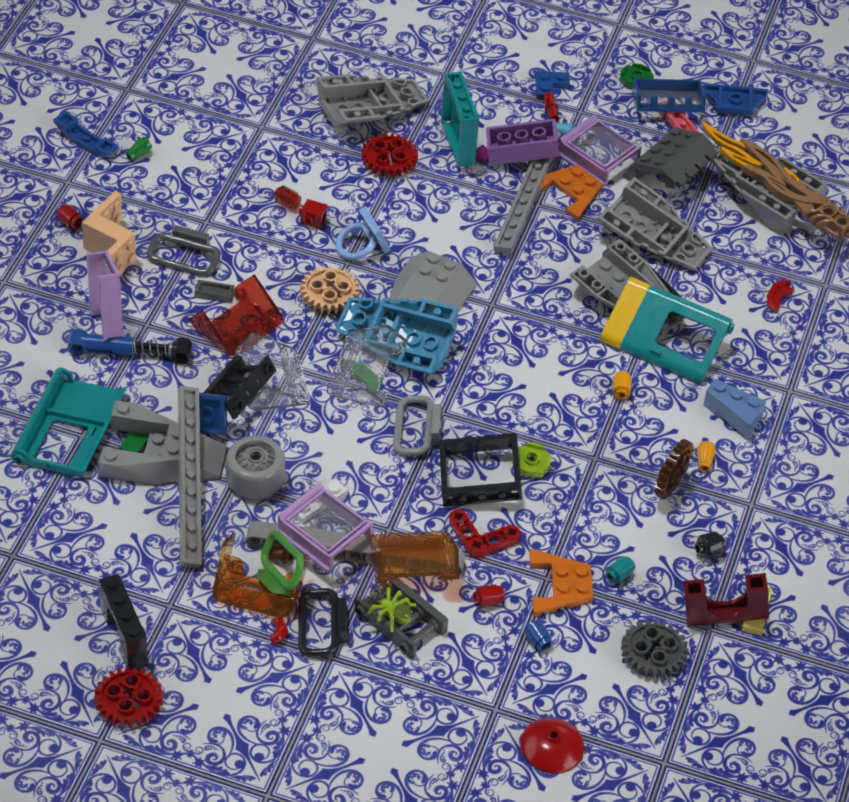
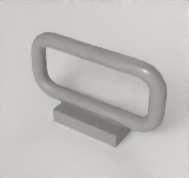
[393,395,443,456]

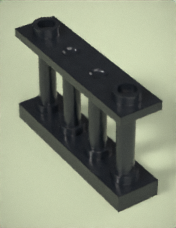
[203,355,277,419]

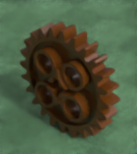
[654,439,694,500]

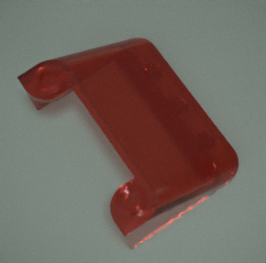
[189,274,283,356]

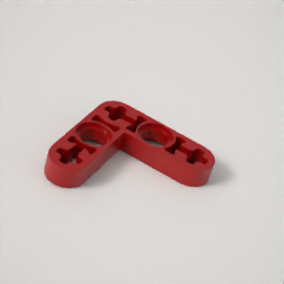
[449,509,521,558]

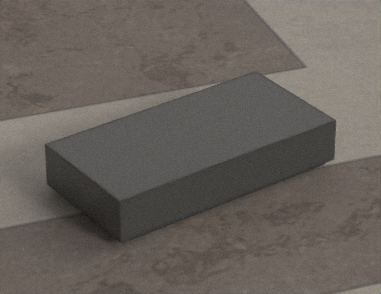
[194,280,235,303]

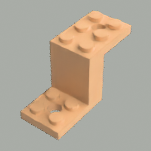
[82,191,136,274]

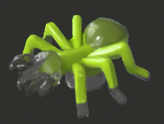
[364,586,417,634]

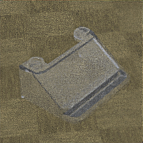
[327,324,407,406]
[235,332,310,410]

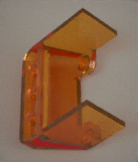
[213,535,309,618]

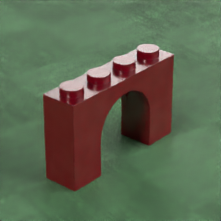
[683,573,769,626]

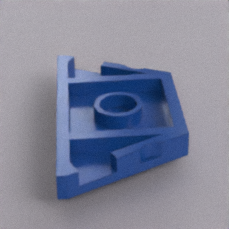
[703,83,768,115]

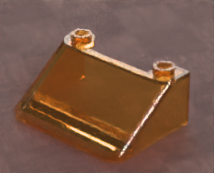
[370,531,459,586]

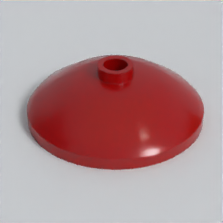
[520,718,584,774]

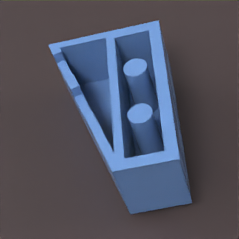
[703,378,766,440]

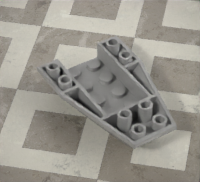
[570,239,686,336]

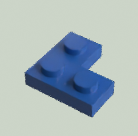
[535,71,570,99]

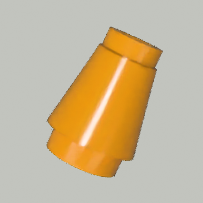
[697,441,716,471]

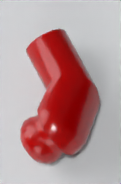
[270,616,288,644]

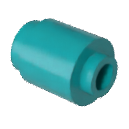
[605,556,635,584]

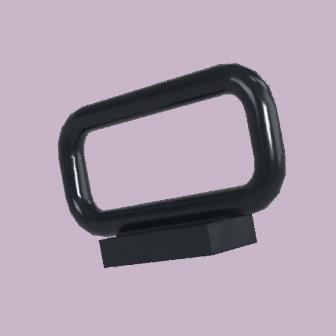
[298,588,349,657]

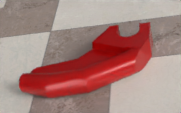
[766,280,793,312]

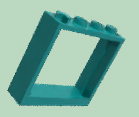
[441,71,479,167]

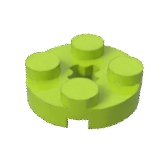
[512,442,551,478]

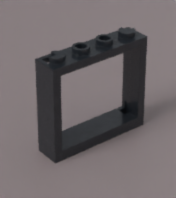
[439,433,522,507]

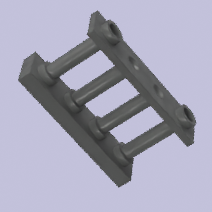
[354,571,448,659]

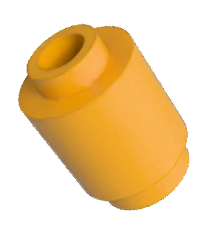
[612,371,632,399]

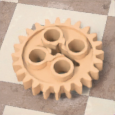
[300,265,360,315]

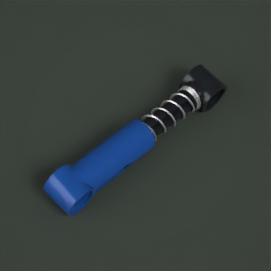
[67,329,193,364]

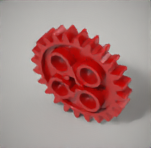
[361,133,418,178]
[94,666,164,729]

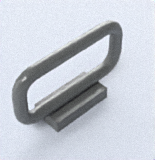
[146,225,221,276]

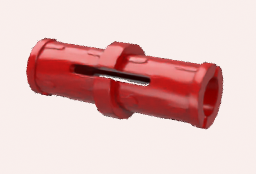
[543,92,560,123]

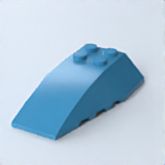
[335,297,459,374]

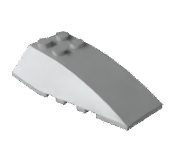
[316,74,430,126]
[597,177,713,271]
[390,251,477,311]

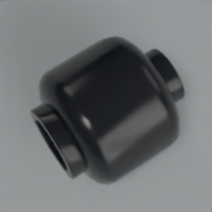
[695,531,726,560]

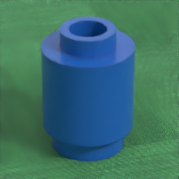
[524,620,553,652]

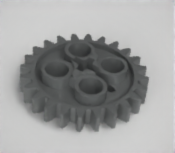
[621,619,689,679]

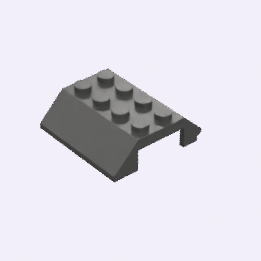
[623,127,718,189]

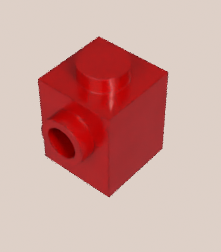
[299,199,328,229]

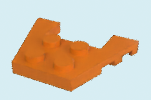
[539,165,602,221]
[529,549,594,617]

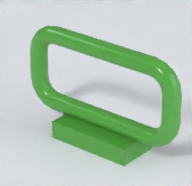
[256,530,304,596]

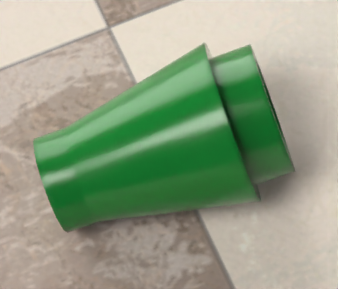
[125,137,152,161]

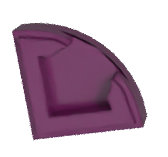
[475,144,489,165]

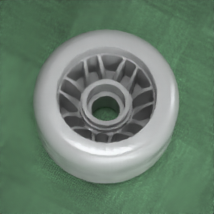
[226,436,285,500]

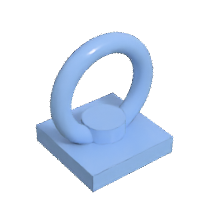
[335,207,391,260]

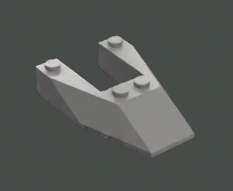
[711,152,828,235]
[98,400,227,486]

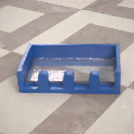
[632,78,706,113]

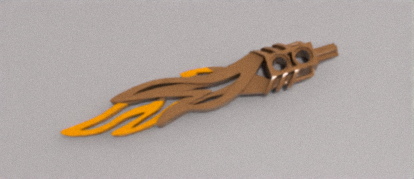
[702,122,849,242]

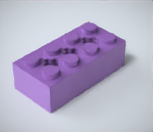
[486,119,560,166]

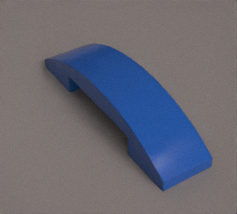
[53,110,119,157]

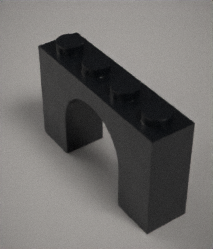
[99,573,148,671]

